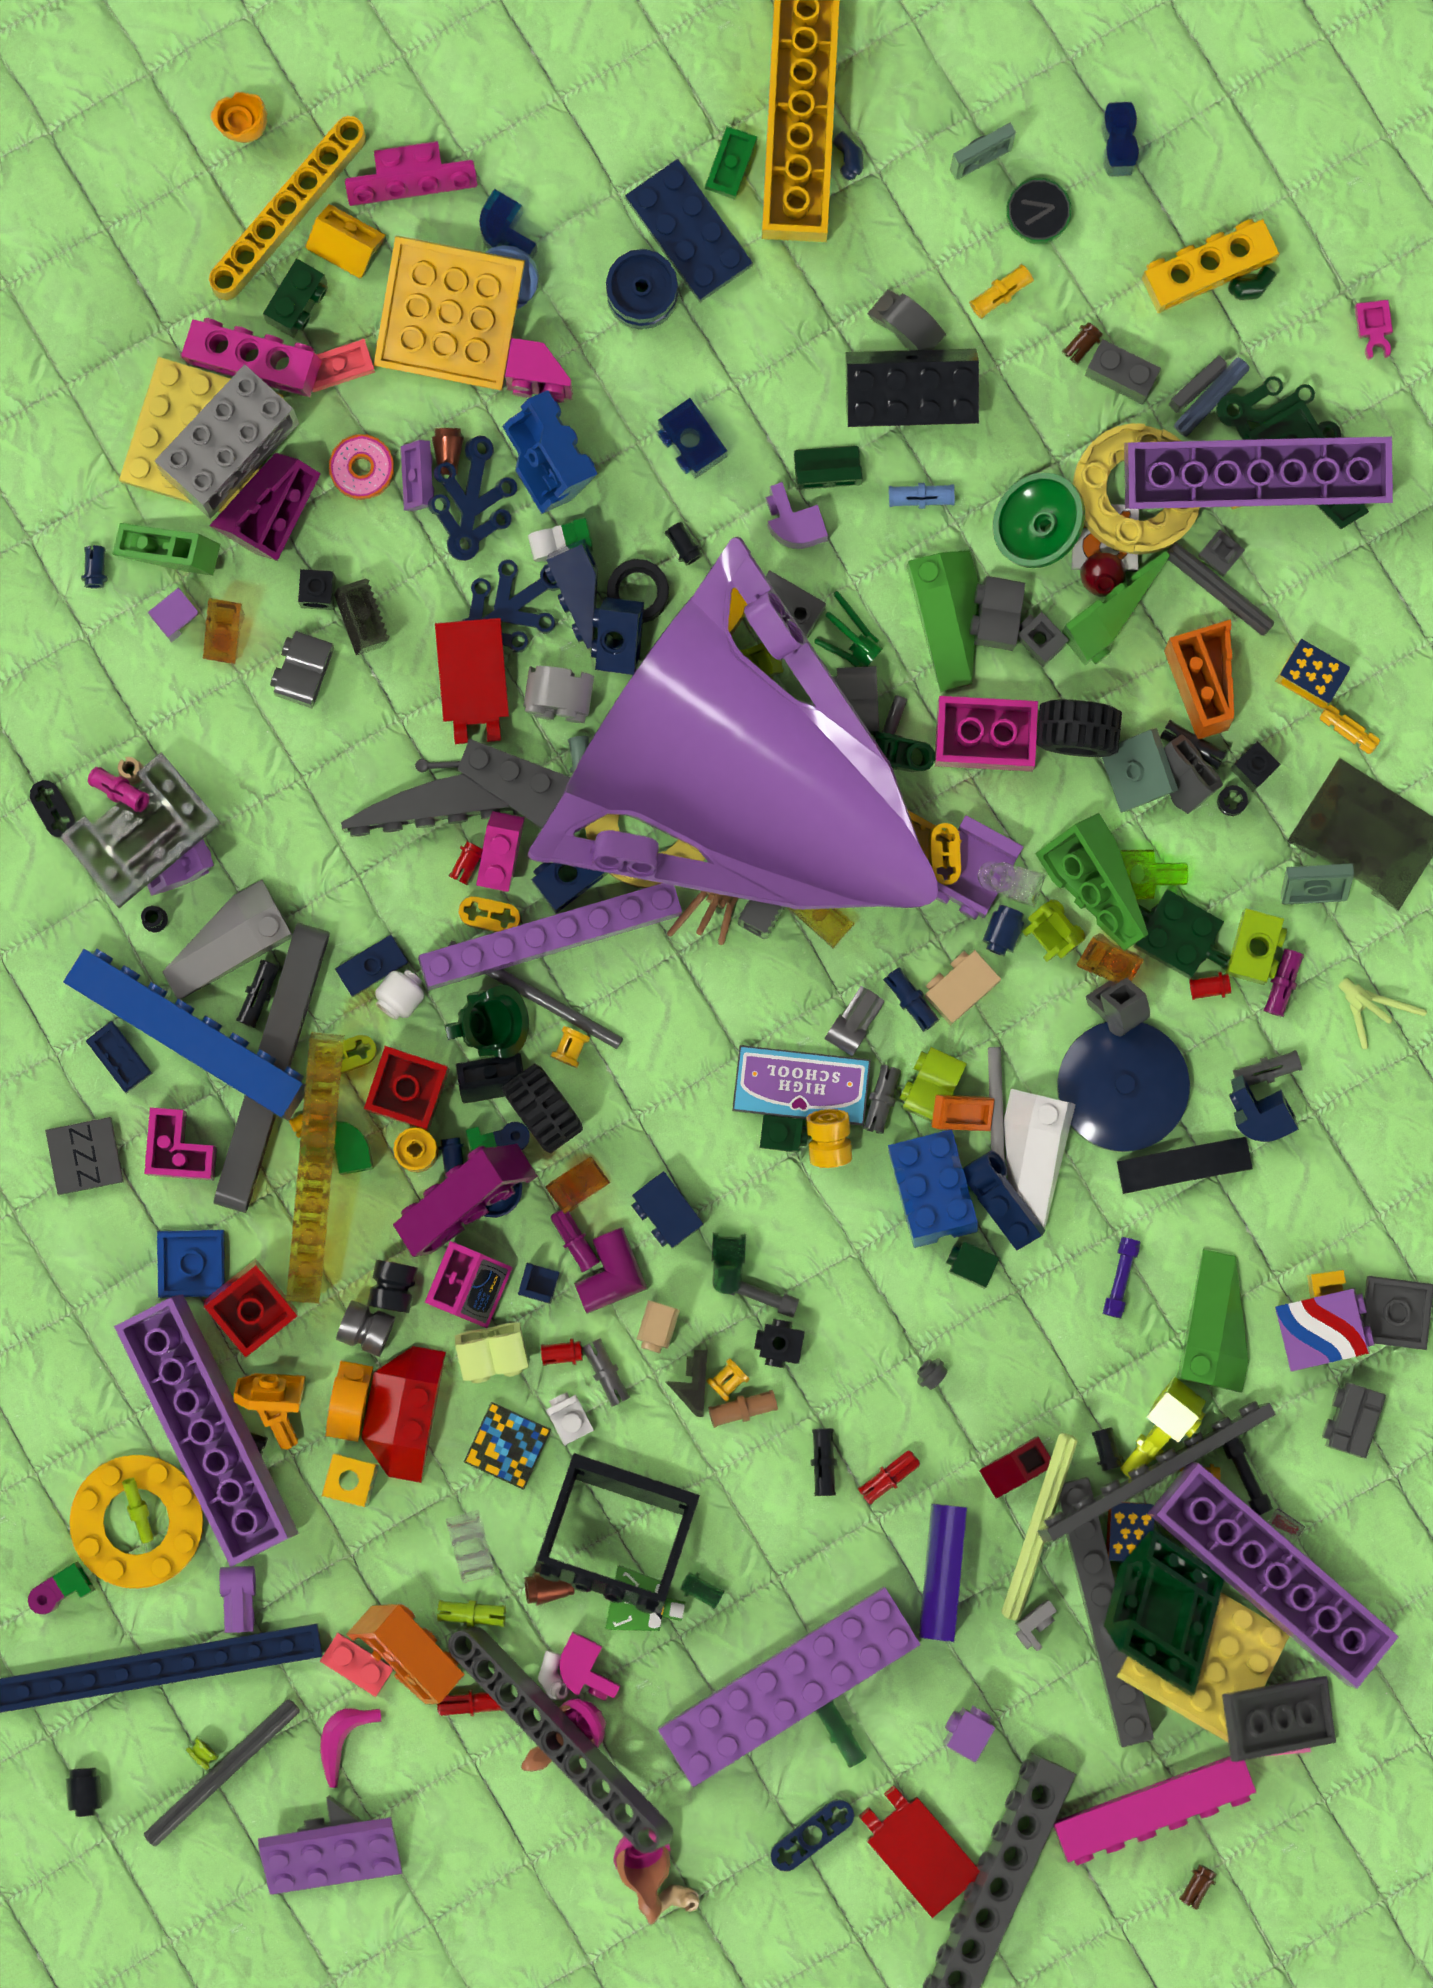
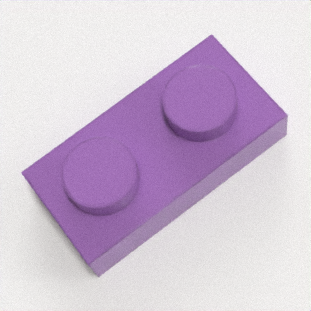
[401,440,434,511]

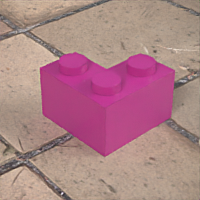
[144,1107,217,1181]

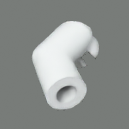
[538,1650,569,1700]

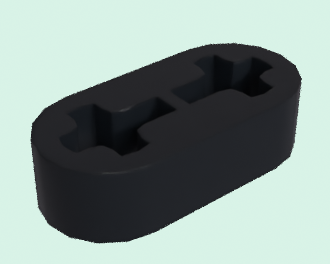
[30,780,77,840]

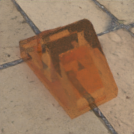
[203,598,245,664]
[1076,933,1144,983]
[545,1156,610,1214]

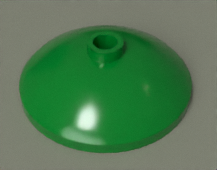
[993,473,1085,568]

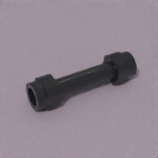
[1222,1436,1273,1516]

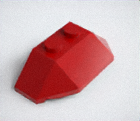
[361,1346,446,1483]

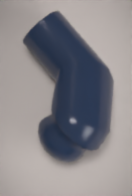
[832,131,863,180]

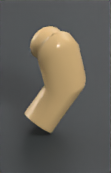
[658,1884,700,1914]

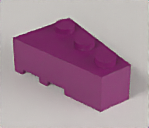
[209,453,321,561]

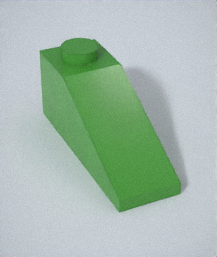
[113,523,221,576]

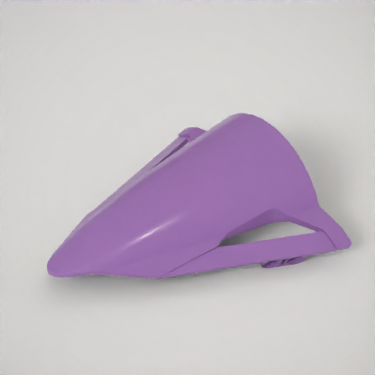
[528,537,938,909]

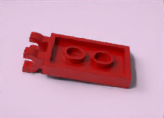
[435,618,509,744]
[859,1785,980,1918]

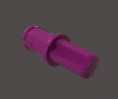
[550,1208,600,1272]

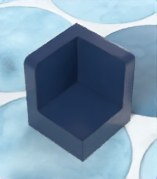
[518,1263,560,1304]

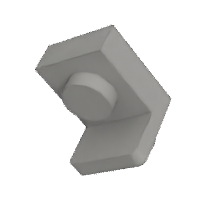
[1015,1600,1057,1651]

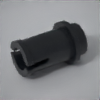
[664,522,702,566]
[141,906,168,933]
[1092,1427,1123,1471]

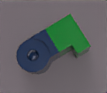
[466,1122,530,1151]

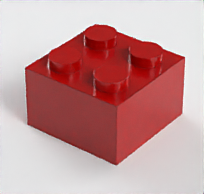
[364,1046,450,1132]
[204,1259,298,1358]

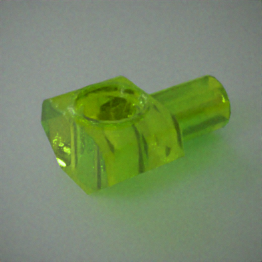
[1120,849,1188,899]

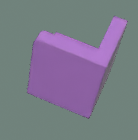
[148,588,198,642]

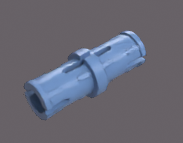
[889,483,955,509]

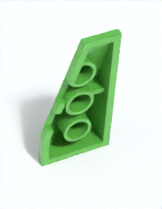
[1177,1249,1249,1393]

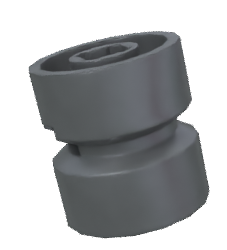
[336,1300,395,1357]

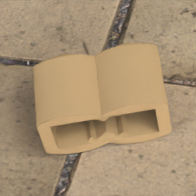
[637,1300,680,1353]

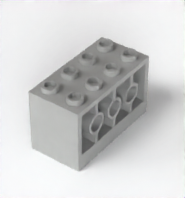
[155,364,299,519]

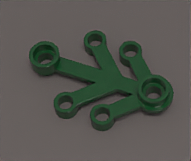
[1216,376,1341,440]

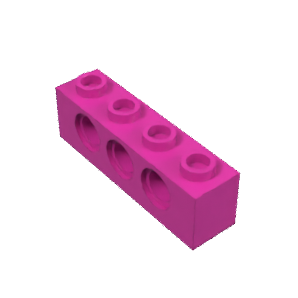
[181,318,321,398]

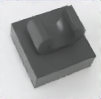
[1198,530,1245,577]

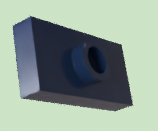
[335,935,409,998]
[86,1021,153,1094]

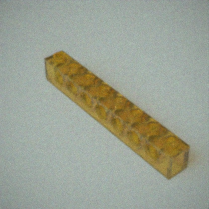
[286,1032,345,1304]

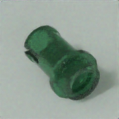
[680,1572,724,1609]

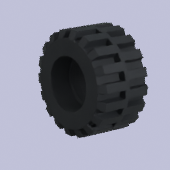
[1036,699,1122,757]
[502,1063,583,1154]

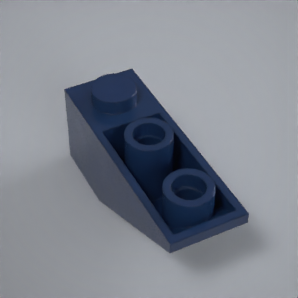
[544,538,598,649]

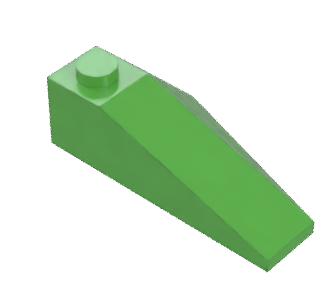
[907,550,978,693]
[1062,551,1170,666]
[1035,813,1149,951]

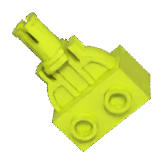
[1120,1377,1206,1478]

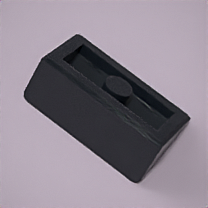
[456,1053,524,1103]

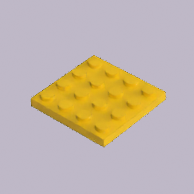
[373,235,525,390]

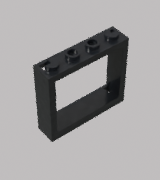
[534,1453,700,1614]

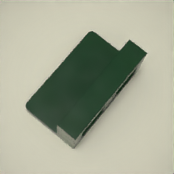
[794,446,863,490]

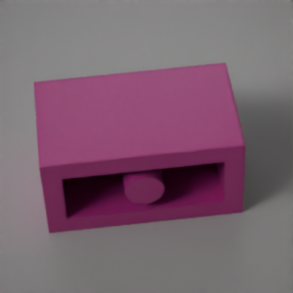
[476,811,525,892]

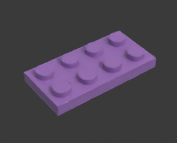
[258,1817,402,1895]

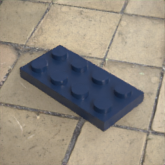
[625,159,753,302]

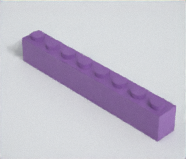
[418,883,682,991]

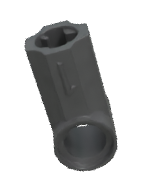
[824,986,884,1056]

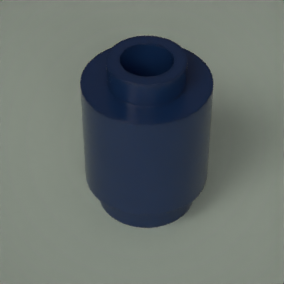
[982,905,1024,956]

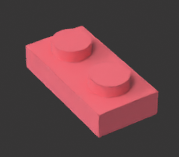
[312,339,375,393]
[320,1632,393,1697]

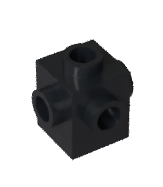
[754,1319,805,1368]

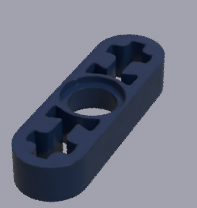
[770,1799,854,1872]

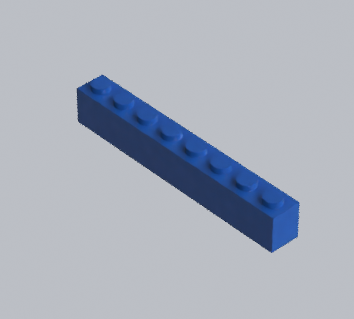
[63,948,310,1121]

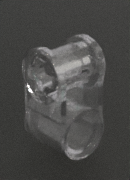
[978,861,1045,907]

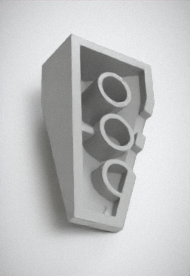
[162,880,293,1000]

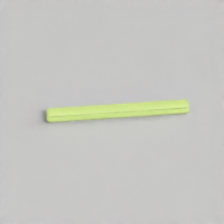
[1002,1433,1077,1620]

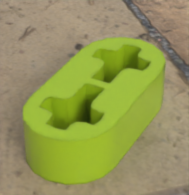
[316,1035,377,1077]

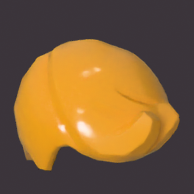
[210,92,267,143]

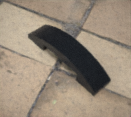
[1116,1137,1253,1194]

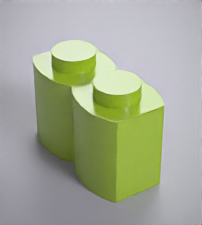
[899,1047,967,1122]

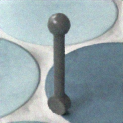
[415,759,460,773]

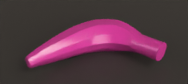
[320,1709,381,1788]

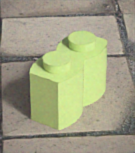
[455,1322,528,1383]

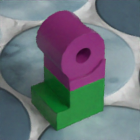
[28,1561,96,1615]

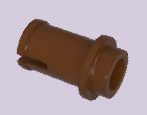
[1062,322,1103,365]
[1179,1864,1217,1910]

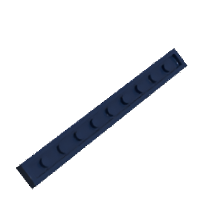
[0,1623,323,1713]

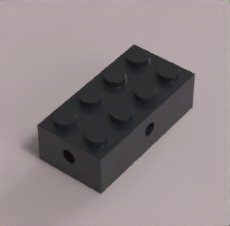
[845,349,979,427]

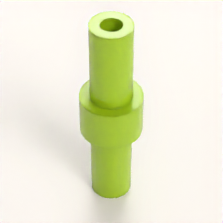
[122,1478,154,1543]

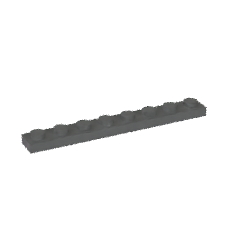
[1038,1401,1276,1543]

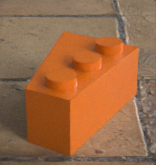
[1164,619,1234,739]

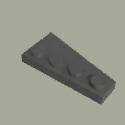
[458,739,575,835]

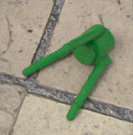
[814,591,883,667]

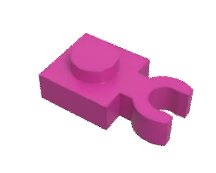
[1354,300,1393,360]

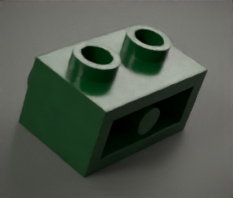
[263,258,328,338]

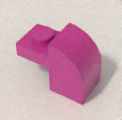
[560,1632,620,1701]

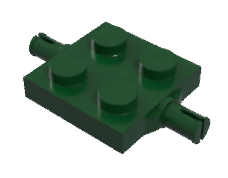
[1134,889,1231,979]

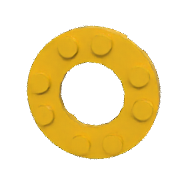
[70,1455,203,1589]

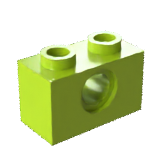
[1226,908,1287,985]

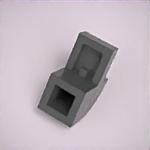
[867,289,946,350]
[1086,977,1150,1036]

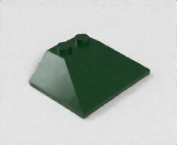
[1103,1530,1224,1696]

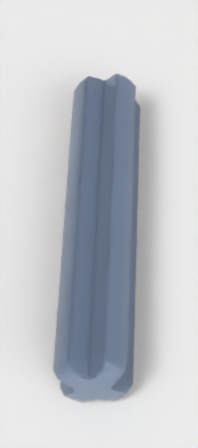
[1174,357,1250,437]

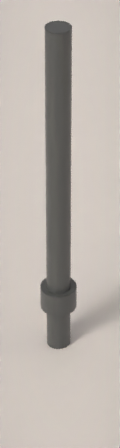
[449,940,623,1049]

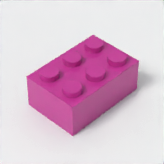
[934,696,1038,772]

